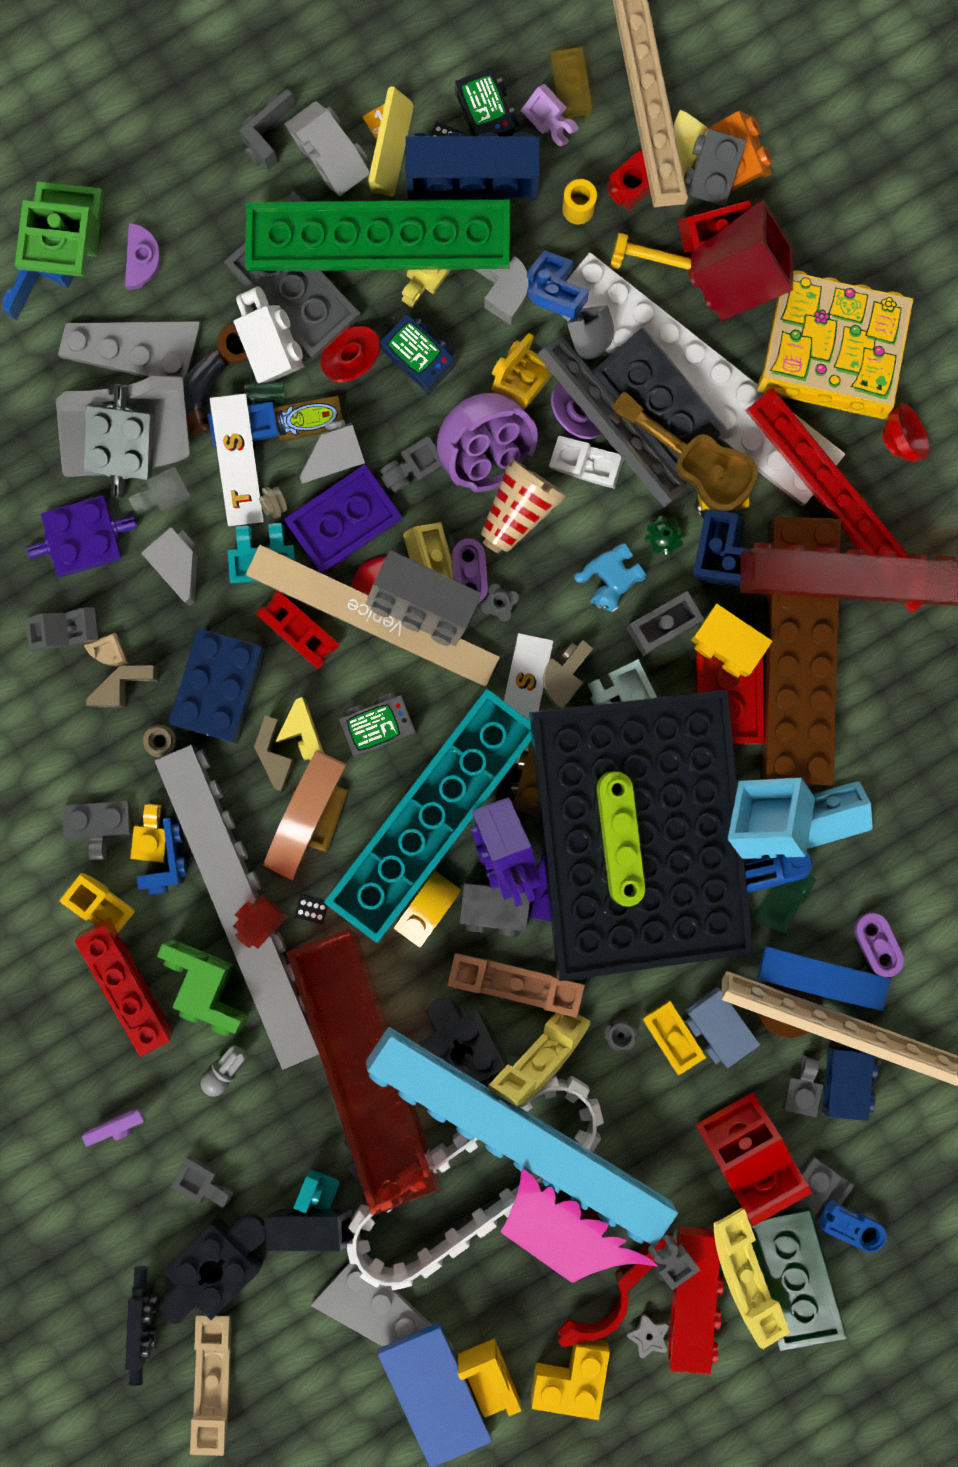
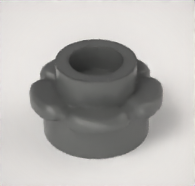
[605,1019,637,1052]

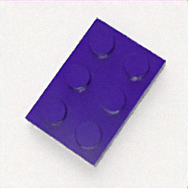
[284,464,403,574]

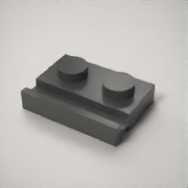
[780,1156,854,1237]

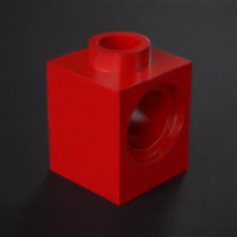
[608,150,650,211]

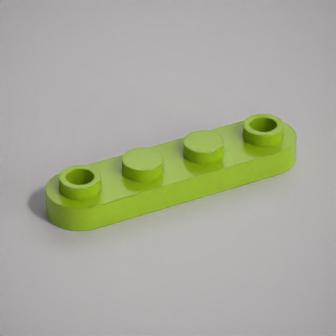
[597,771,645,907]

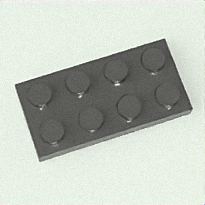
[224,243,361,360]

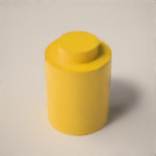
[562,179,597,225]

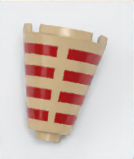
[481,458,566,554]

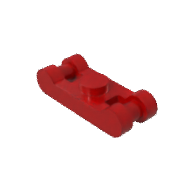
[255,590,340,670]

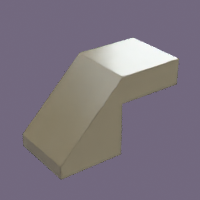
[86,665,159,707]
[254,715,295,792]

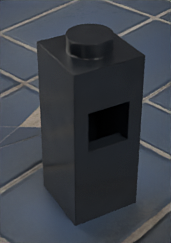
[263,1209,354,1251]

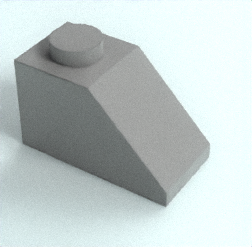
[300,419,365,483]
[141,527,198,606]

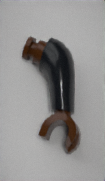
[183,323,248,437]

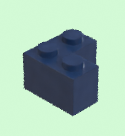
[693,509,771,591]

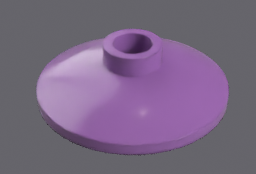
[551,383,602,439]

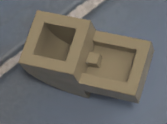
[543,640,593,709]

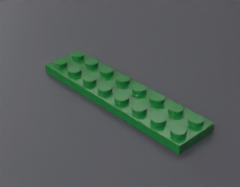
[245,200,510,271]

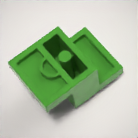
[15,182,104,277]
[157,939,249,1036]

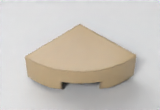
[84,633,128,666]

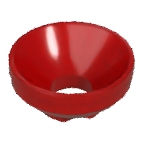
[882,403,930,462]

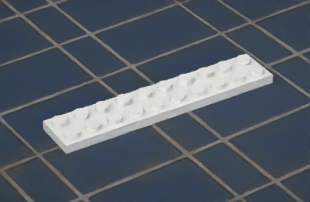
[562,252,845,507]

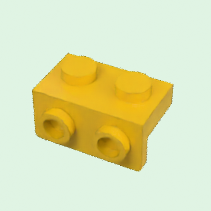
[491,333,553,410]

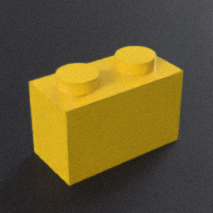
[691,604,772,678]

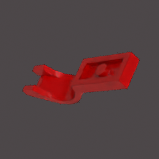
[557,1231,676,1347]

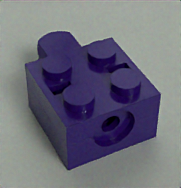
[470,797,541,907]

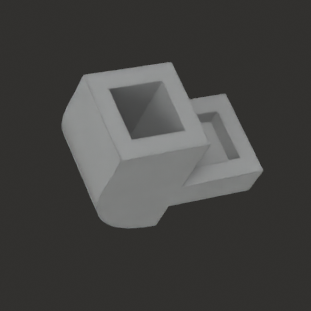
[474,256,529,326]

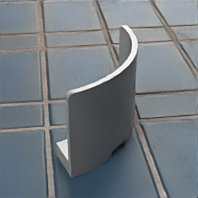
[56,376,189,477]

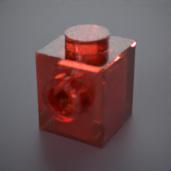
[233,894,289,949]

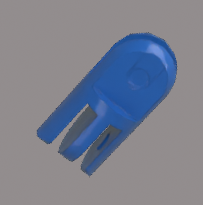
[744,852,813,893]

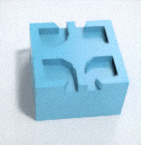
[728,778,815,859]

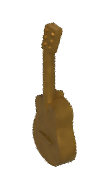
[612,392,758,513]

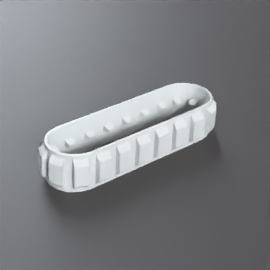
[347,1074,604,1290]

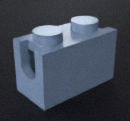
[685,987,760,1069]

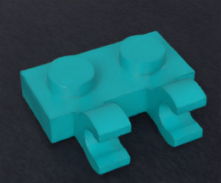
[228,523,296,584]

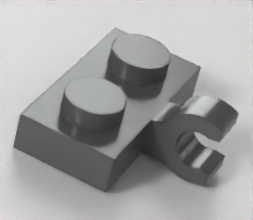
[62,801,132,860]

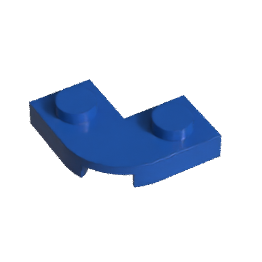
[526,250,589,320]

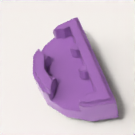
[125,223,161,290]
[81,1108,146,1147]

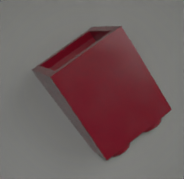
[688,200,793,321]

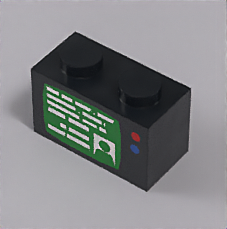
[455,67,519,137]

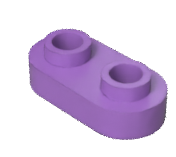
[451,539,488,603]
[854,913,904,977]

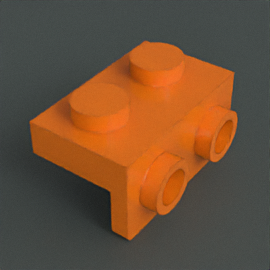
[705,111,773,191]

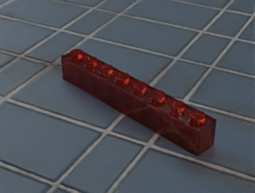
[740,542,958,607]

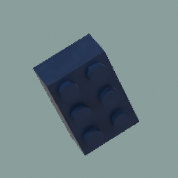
[168,628,266,744]

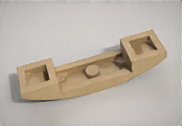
[190,1314,231,1456]

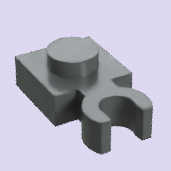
[648,1235,700,1290]

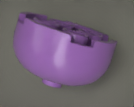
[437,393,538,492]

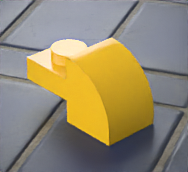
[393,871,461,947]
[59,873,135,933]

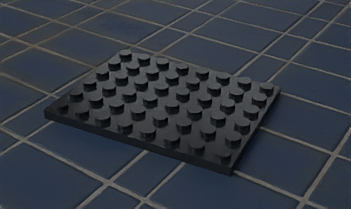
[529,690,753,981]

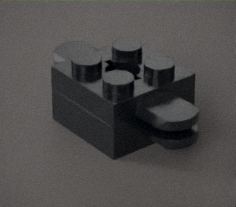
[419,997,510,1087]
[159,1213,265,1324]

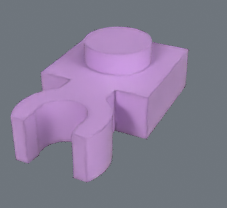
[521,84,579,146]

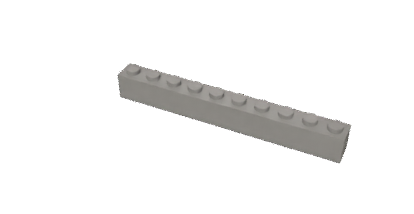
[154,745,325,1070]

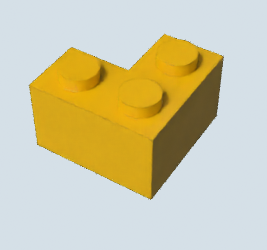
[531,1339,610,1420]

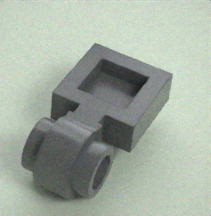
[380,436,443,493]

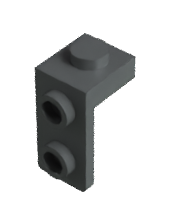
[239,89,296,171]

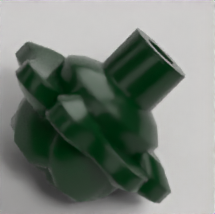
[645,516,685,556]

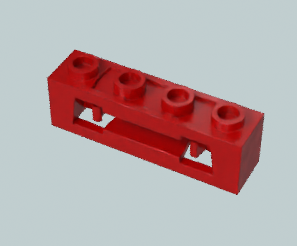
[74,917,174,1057]

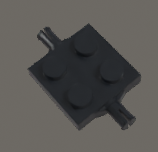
[125,1266,159,1386]

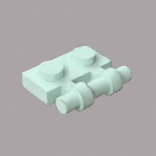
[588,660,657,705]

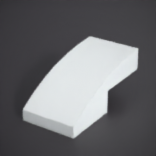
[549,436,624,489]

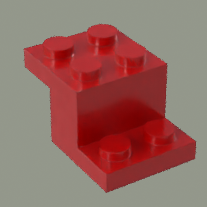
[695,1092,812,1226]

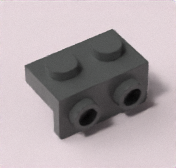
[684,129,746,207]

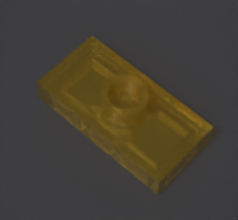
[550,47,592,118]

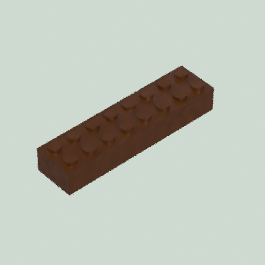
[760,517,841,786]

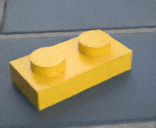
[641,1000,706,1076]

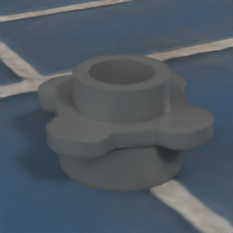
[481,584,519,622]

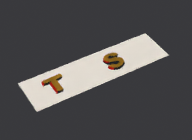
[210,394,264,526]
[504,633,553,763]

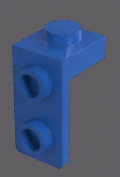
[3,270,74,320]
[137,818,187,895]

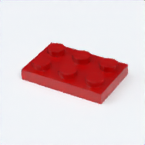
[695,650,764,744]

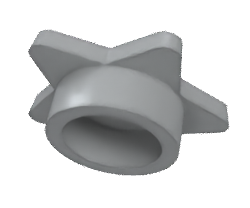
[627,1314,669,1358]

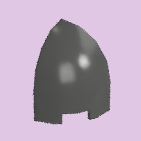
[567,305,614,360]

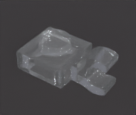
[129,467,191,514]

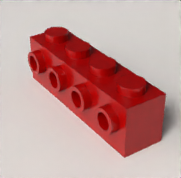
[667,1227,724,1375]

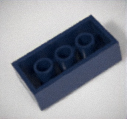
[405,132,539,199]

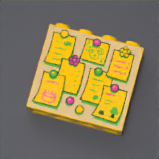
[757,270,913,420]

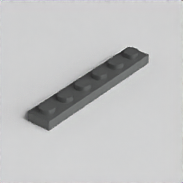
[537,335,687,507]

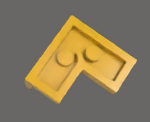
[457,1338,521,1417]

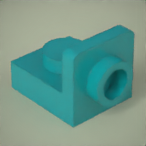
[294,1169,340,1213]

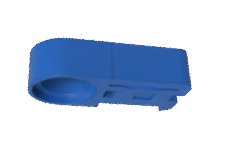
[818,1200,887,1253]

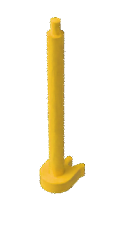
[609,232,691,270]

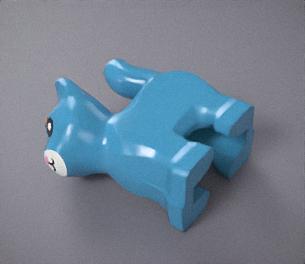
[574,543,646,612]

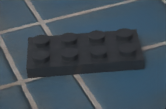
[592,327,728,473]

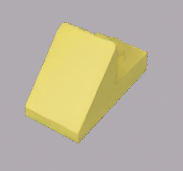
[276,697,324,761]

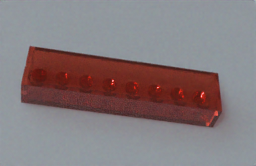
[287,929,443,1215]

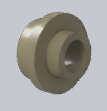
[259,487,287,519]
[143,725,177,758]

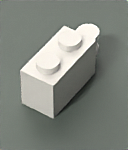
[233,286,304,383]

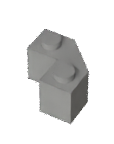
[285,101,370,196]

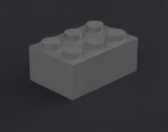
[366,550,482,646]

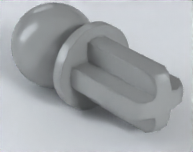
[200,1045,246,1097]

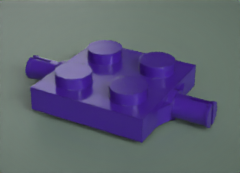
[26,495,138,578]

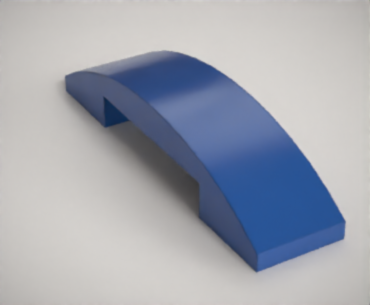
[757,946,891,1011]

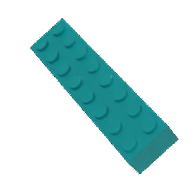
[324,689,532,943]

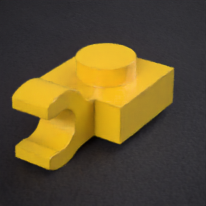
[130,804,167,862]

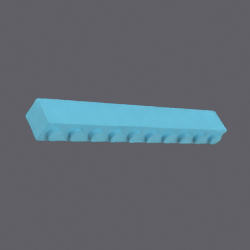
[366,1027,678,1247]

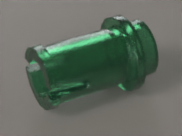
[244,379,284,406]

